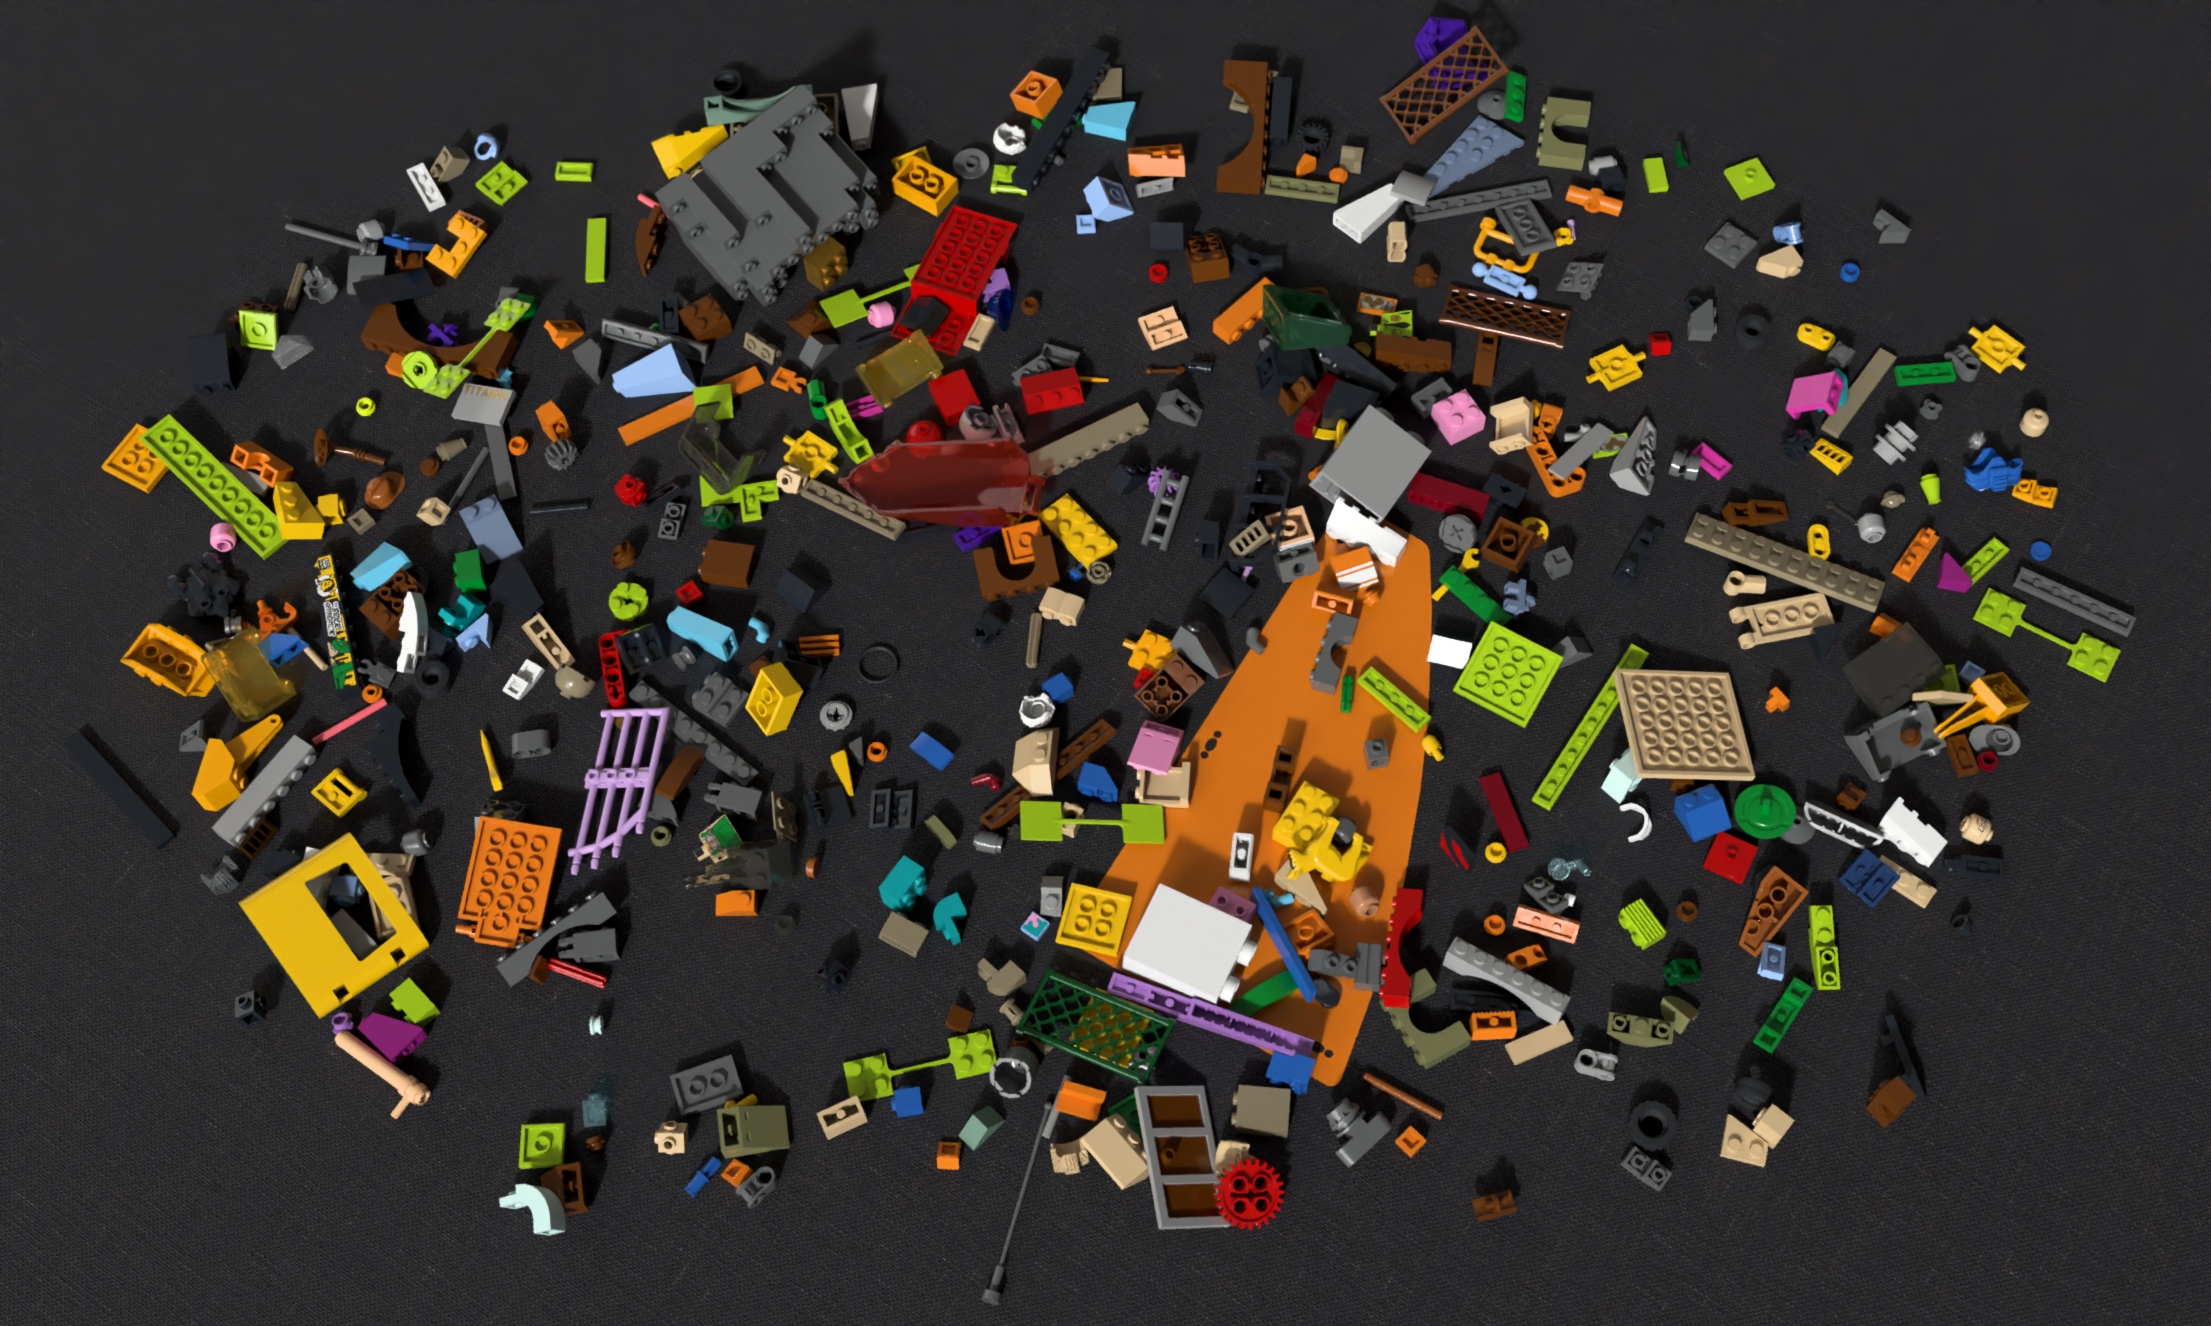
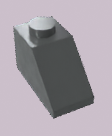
[572,338,605,384]
[1156,389,1203,427]
[638,785,680,827]

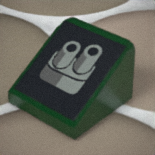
[1674,141,1690,167]

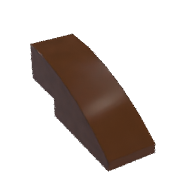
[1722,499,1789,527]
[655,743,705,800]

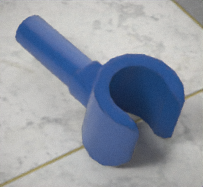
[1070,562,1084,583]

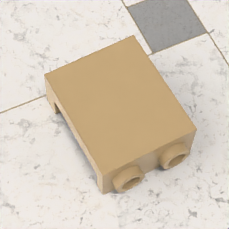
[1489,397,1534,455]
[1135,762,1191,808]

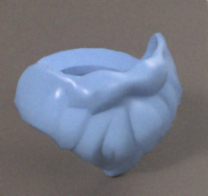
[474,133,500,160]

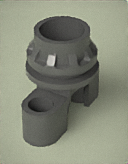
[1325,1097,1393,1168]

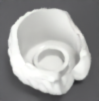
[993,123,1026,155]
[1019,692,1055,728]

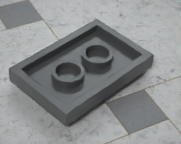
[670,1055,745,1117]

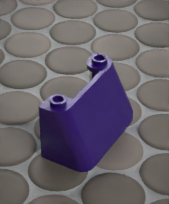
[1415,17,1488,90]

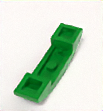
[1226,970,1299,1018]
[1753,977,1814,1054]

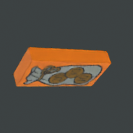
[1357,293,1397,316]

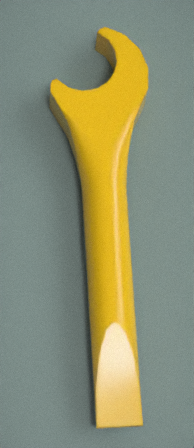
[1431,548,1479,601]
[481,730,503,792]

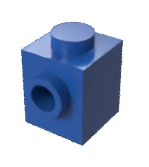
[1042,672,1074,707]
[891,1086,924,1118]

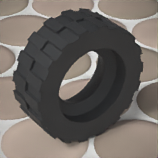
[1627,1100,1678,1152]

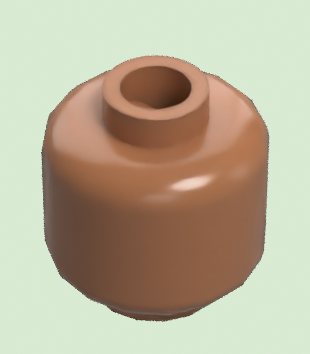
[1349,886,1380,917]

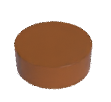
[806,856,821,878]

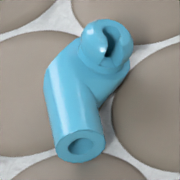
[1264,889,1294,908]

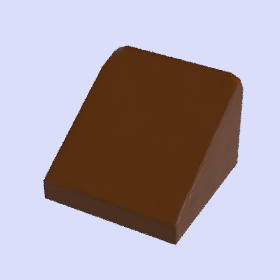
[529,955,551,984]
[946,1004,974,1034]

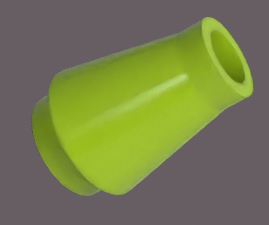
[1920,474,1941,504]

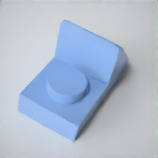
[455,613,493,652]
[1758,942,1786,981]

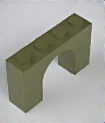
[1536,97,1591,171]
[1380,968,1472,1070]

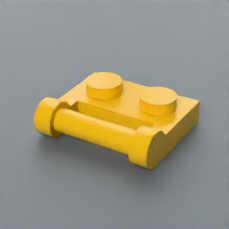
[311,768,367,818]

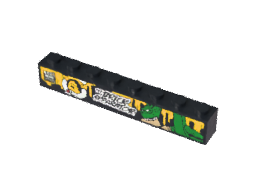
[309,553,366,701]

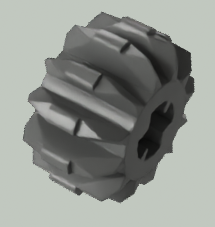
[544,437,579,471]

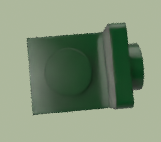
[1663,959,1701,987]

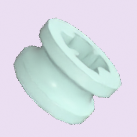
[590,1015,604,1035]

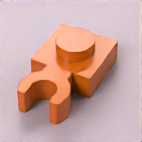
[771,367,807,394]

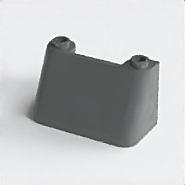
[1843,701,1947,782]

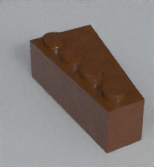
[1374,331,1452,373]

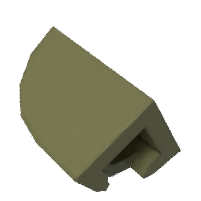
[1661,996,1700,1034]

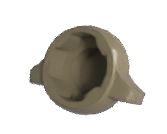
[1880,491,1905,508]

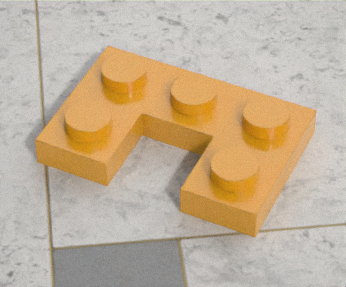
[426,214,487,279]

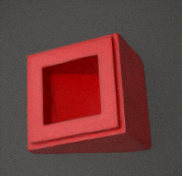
[1649,334,1671,355]

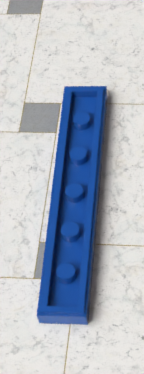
[1249,886,1318,1003]

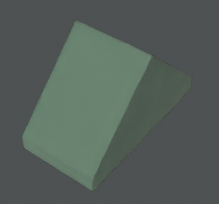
[959,1105,1005,1151]

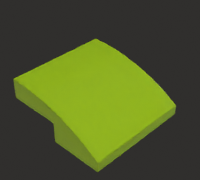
[476,161,528,206]

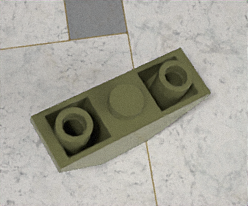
[1607,1012,1674,1047]

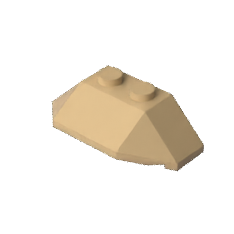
[1012,727,1060,797]

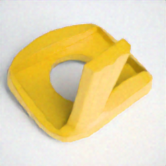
[1315,418,1349,450]

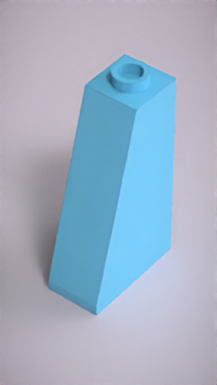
[667,606,739,663]

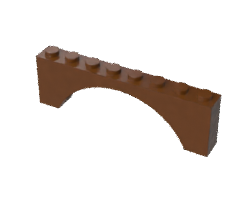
[1216,60,1271,195]
[360,303,518,380]

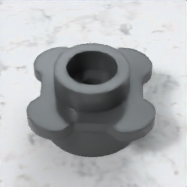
[1920,399,1942,419]

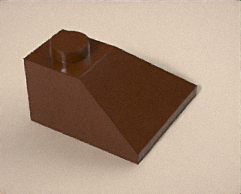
[787,298,834,340]

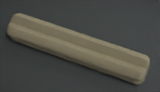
[284,263,308,312]
[1026,613,1042,668]

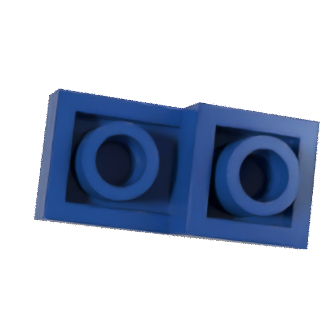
[909,731,955,771]

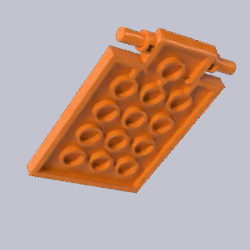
[455,816,563,949]

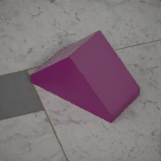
[1937,552,1973,593]

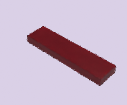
[1479,773,1529,853]

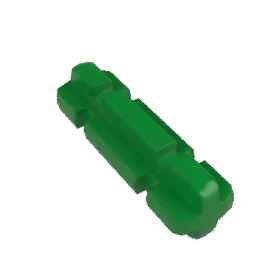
[1340,675,1354,714]

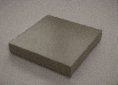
[1090,68,1122,100]

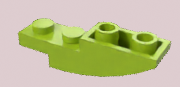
[1808,905,1840,990]

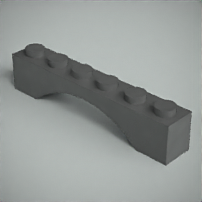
[495,891,617,987]

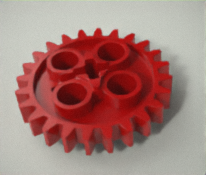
[1213,1157,1285,1230]

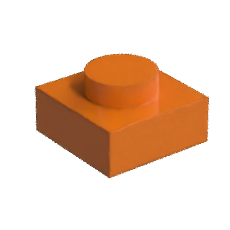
[1395,1126,1427,1157]

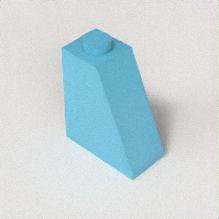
[1082,101,1136,141]
[350,542,413,591]

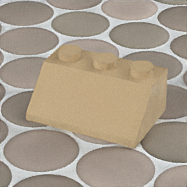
[1080,1113,1149,1190]

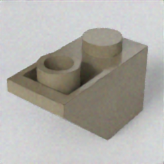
[429,146,470,185]

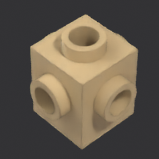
[776,464,809,494]
[655,1121,689,1154]

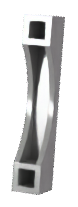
[1443,937,1571,1026]

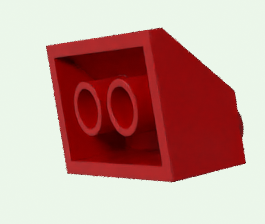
[1019,367,1084,416]

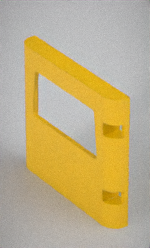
[238,832,429,1019]

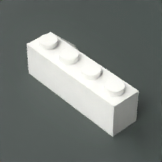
[1326,496,1407,567]

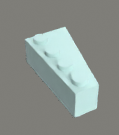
[1601,747,1642,804]

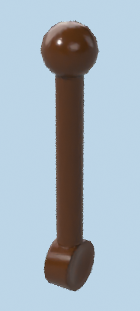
[1146,366,1185,375]

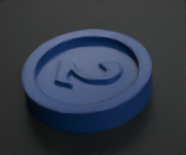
[2030,542,2051,561]

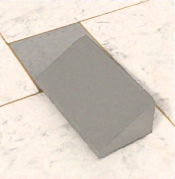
[1135,177,1173,198]

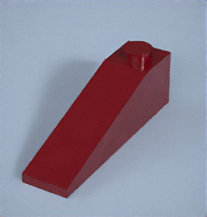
[1295,373,1344,439]

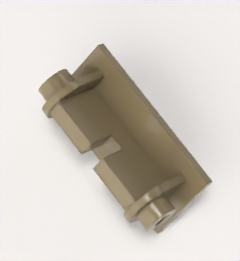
[744,332,782,365]

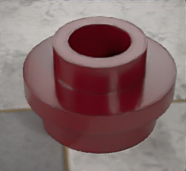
[1976,751,1998,771]

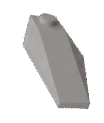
[1609,417,1656,496]

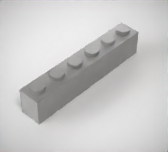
[212,735,318,846]

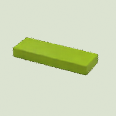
[1961,537,2010,586]

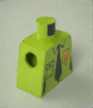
[1370,310,1413,339]

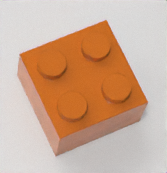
[1010,70,1063,119]

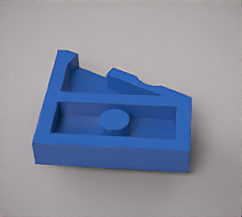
[383,233,436,251]

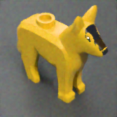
[1286,817,1373,882]

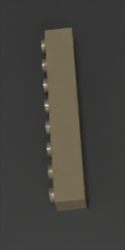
[1002,402,1149,493]

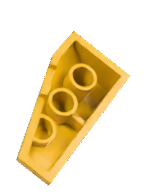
[651,124,729,179]

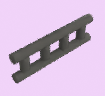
[1141,470,1189,551]

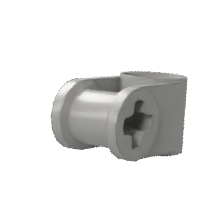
[1574,1049,1618,1081]

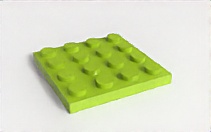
[1453,621,1564,728]

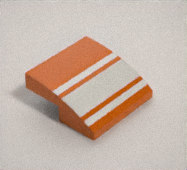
[1329,546,1379,593]

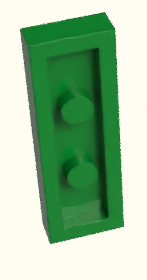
[1504,71,1526,123]
[1894,362,1956,386]

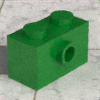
[453,549,487,595]

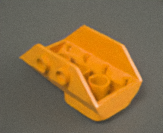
[120,624,219,697]

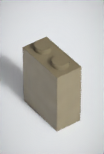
[1231,1085,1291,1137]

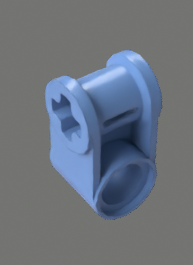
[1773,222,1804,245]

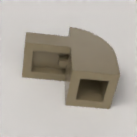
[978,958,1027,996]

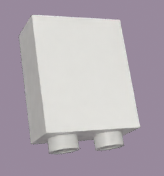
[1122,883,1258,1006]

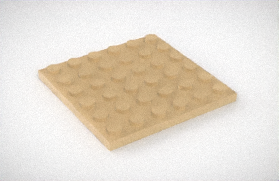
[1613,669,1755,781]

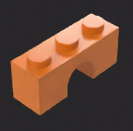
[230,441,294,488]

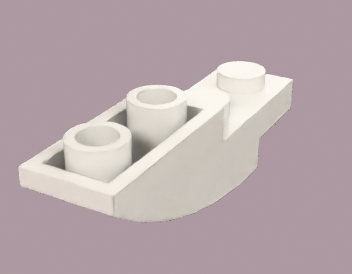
[397,592,428,673]

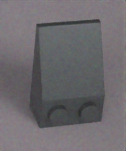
[1169,621,1235,679]

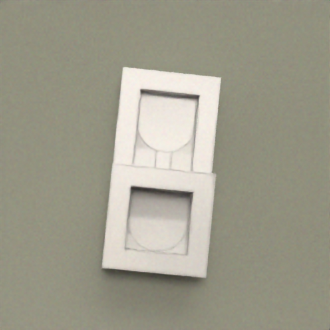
[502,659,545,701]

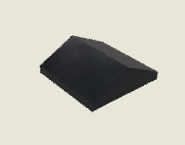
[899,296,950,338]

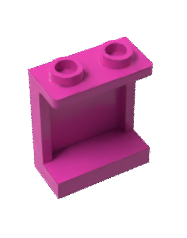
[1786,371,1844,420]

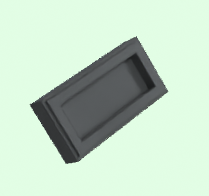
[1040,343,1080,369]

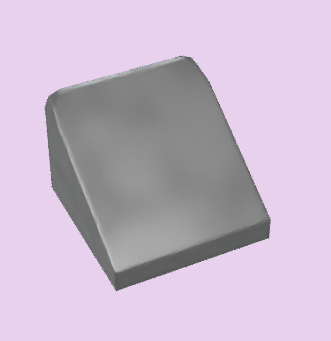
[849,737,864,767]

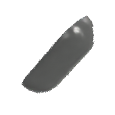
[1804,800,1885,849]

